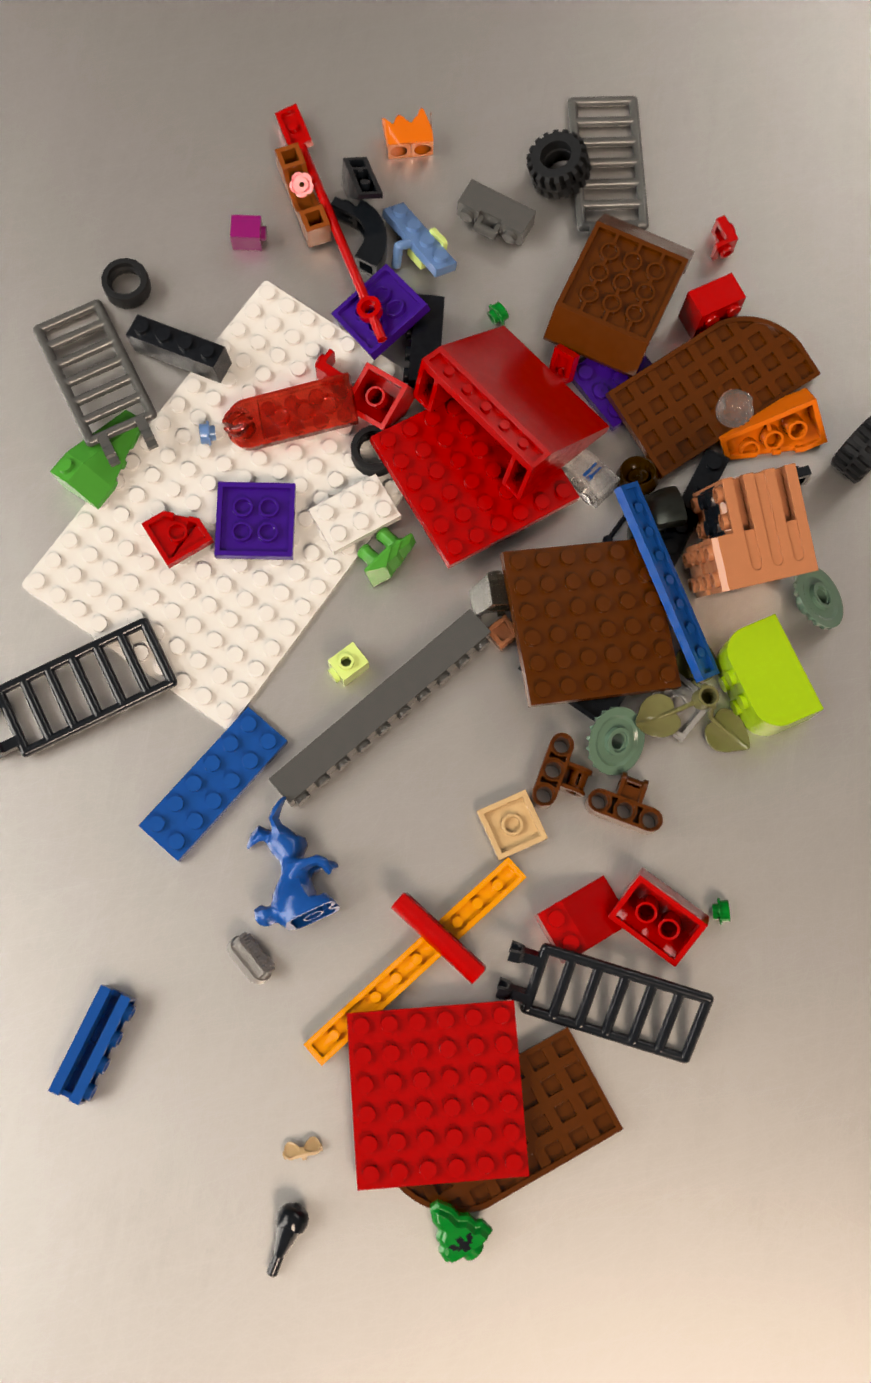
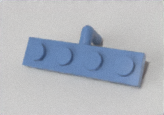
[382,203,457,278]

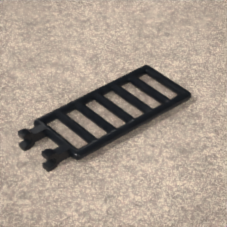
[0,618,177,759]
[495,940,714,1064]

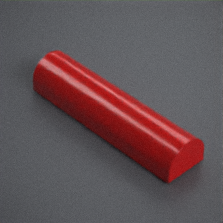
[391,892,486,984]

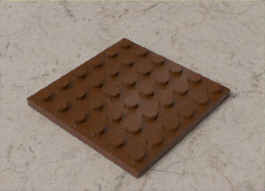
[500,539,682,708]

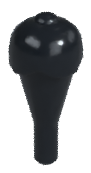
[266,1203,309,1277]

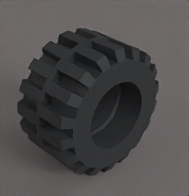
[527,129,591,200]
[831,416,871,484]

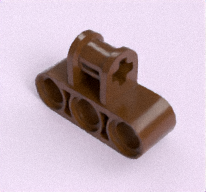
[530,733,593,810]
[584,771,663,835]

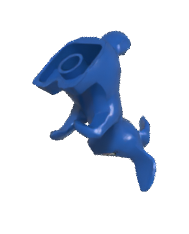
[246,796,340,931]

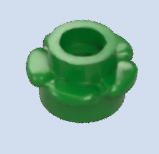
[487,302,509,326]
[712,898,731,925]

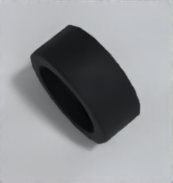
[101,258,151,309]
[351,425,389,477]

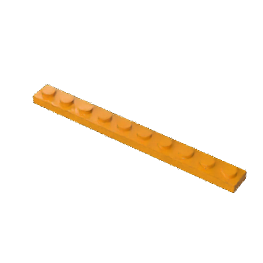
[303,857,526,1066]

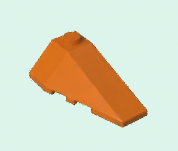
[719,388,828,460]

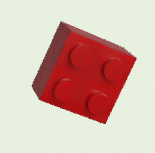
[678,273,746,339]

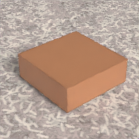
[488,614,516,651]

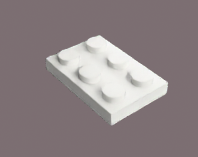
[309,474,401,555]

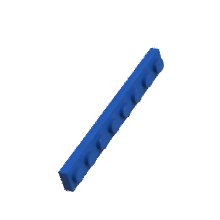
[614,481,720,683]

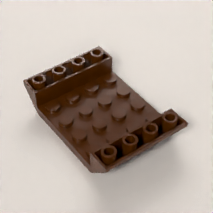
[543,213,695,377]

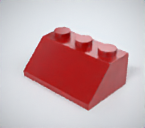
[608,867,709,967]

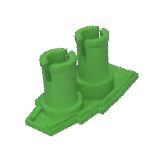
[357,527,416,587]

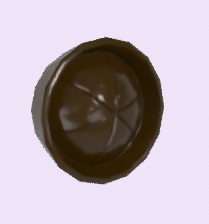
[615,456,659,495]

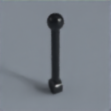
[602,515,626,542]

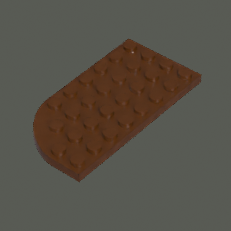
[605,316,821,479]
[399,1027,623,1213]

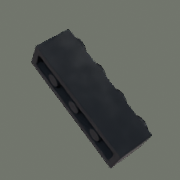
[403,294,445,389]
[126,314,232,383]

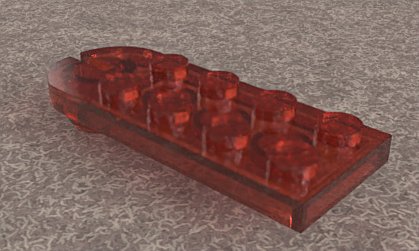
[222,372,359,451]

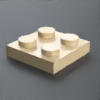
[476,789,548,861]

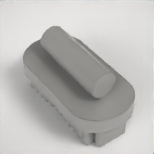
[227,932,275,984]

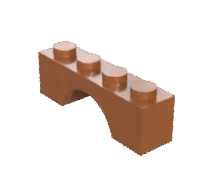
[275,142,332,248]

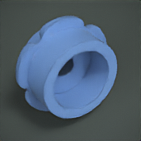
[199,421,216,446]

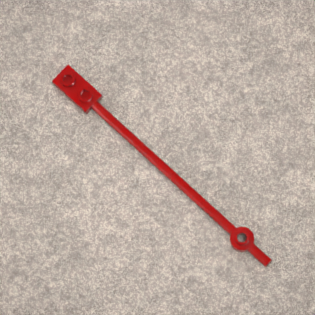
[275,104,387,343]

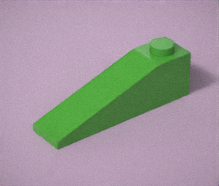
[50,410,141,510]

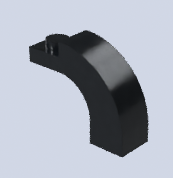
[331,196,387,277]

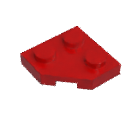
[141,511,214,569]

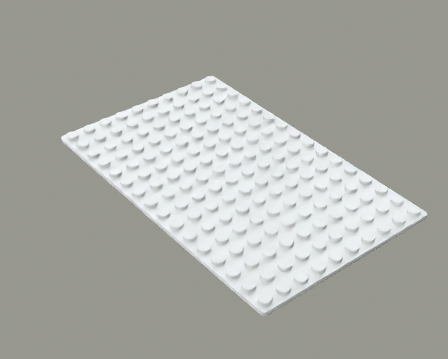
[22,281,426,729]

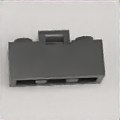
[457,179,536,246]

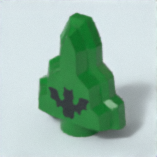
[430,1199,492,1263]

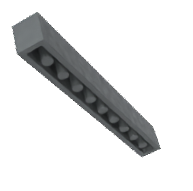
[269,609,491,807]

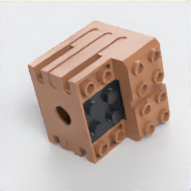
[682,463,819,598]

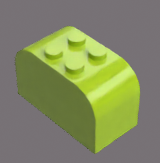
[716,614,824,736]

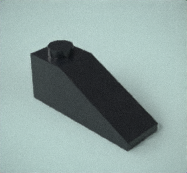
[342,157,383,199]

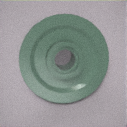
[793,568,843,630]
[586,706,645,775]

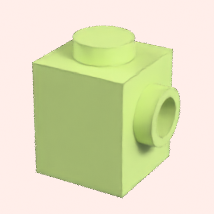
[327,642,370,686]

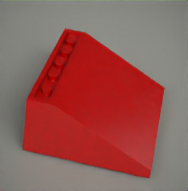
[413,325,610,501]

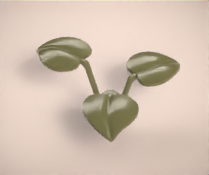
[635,645,750,753]

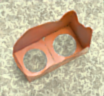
[382,108,434,159]

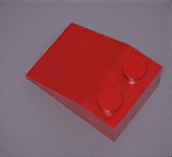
[534,875,622,964]

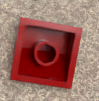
[342,362,415,430]

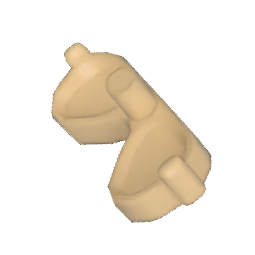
[282,1136,323,1160]

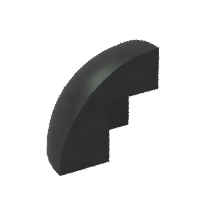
[627,486,687,540]

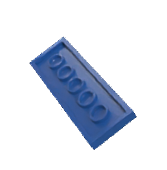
[138,707,288,862]

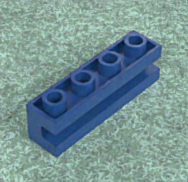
[48,985,137,1105]

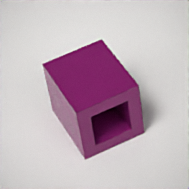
[230,215,267,251]

